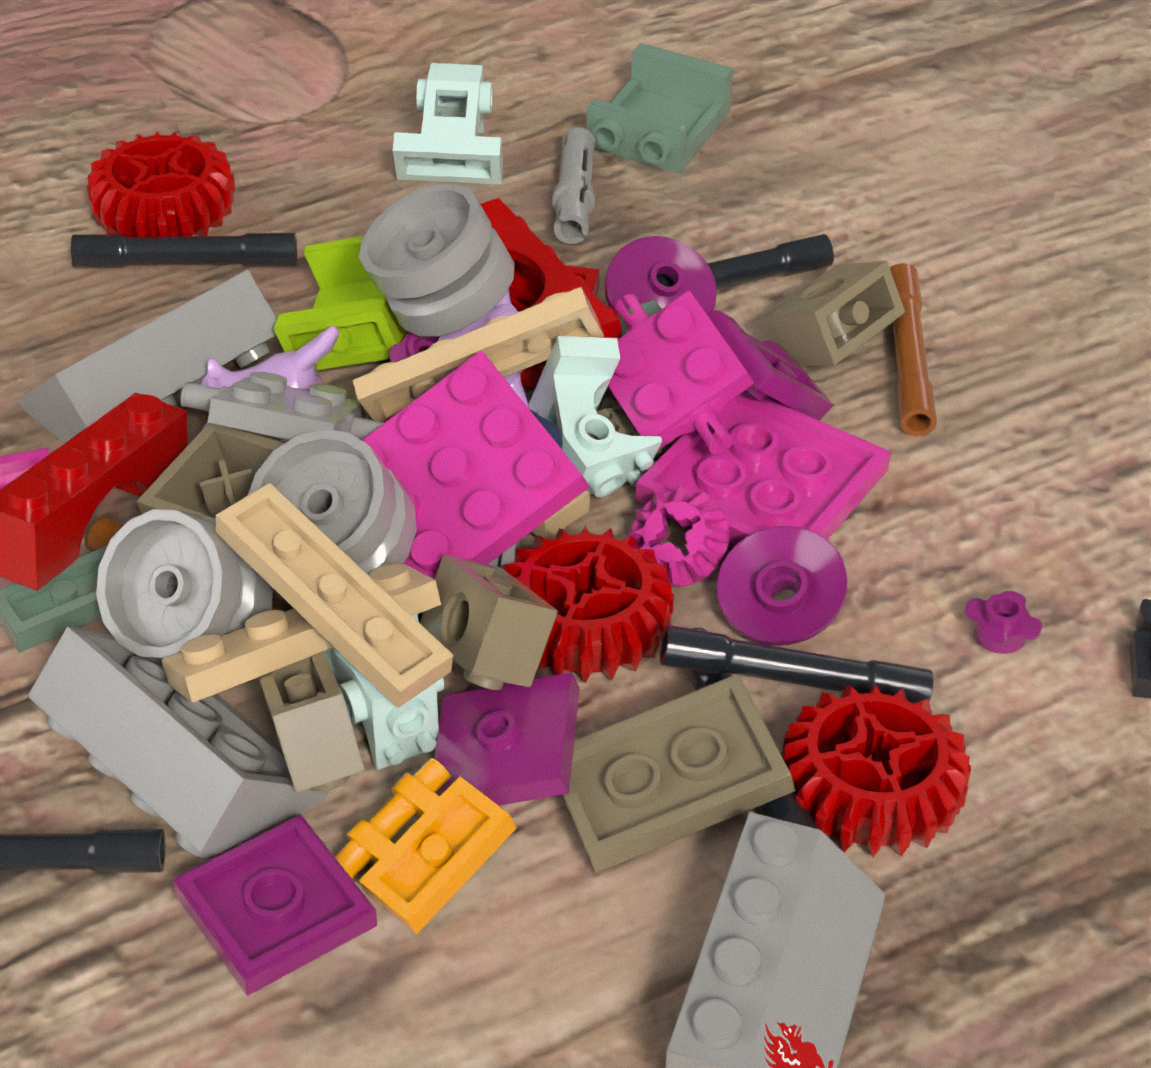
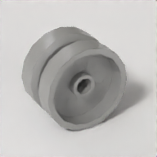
[359,183,515,336]
[248,429,417,575]
[96,509,273,659]

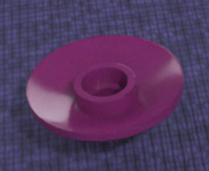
[604,236,717,314]
[717,526,848,646]

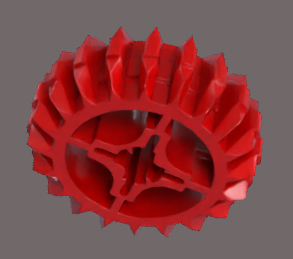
[87,131,235,237]
[504,525,674,683]
[780,683,971,858]

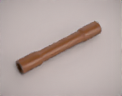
[890,263,937,436]

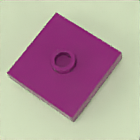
[434,672,580,806]
[172,814,377,996]

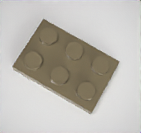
[562,674,795,874]

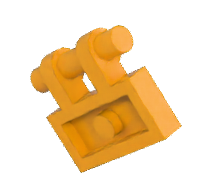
[335,757,517,935]

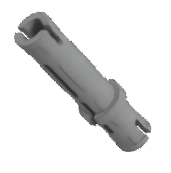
[552,127,595,244]

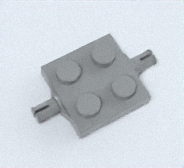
[181,372,384,440]

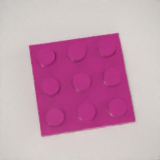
[362,350,590,579]
[635,390,891,547]

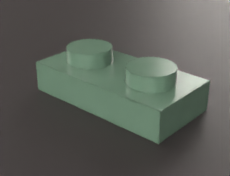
[0,545,108,653]

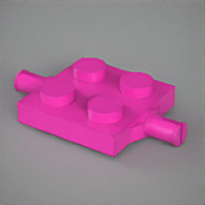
[608,290,755,454]

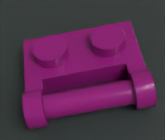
[707,310,834,421]

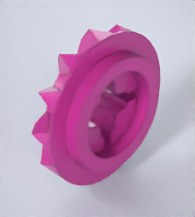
[626,485,729,587]

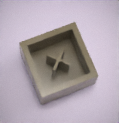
[136,423,284,518]

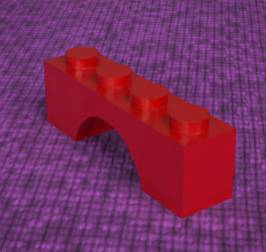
[480,198,622,372]
[0,392,188,591]

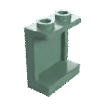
[587,43,733,174]

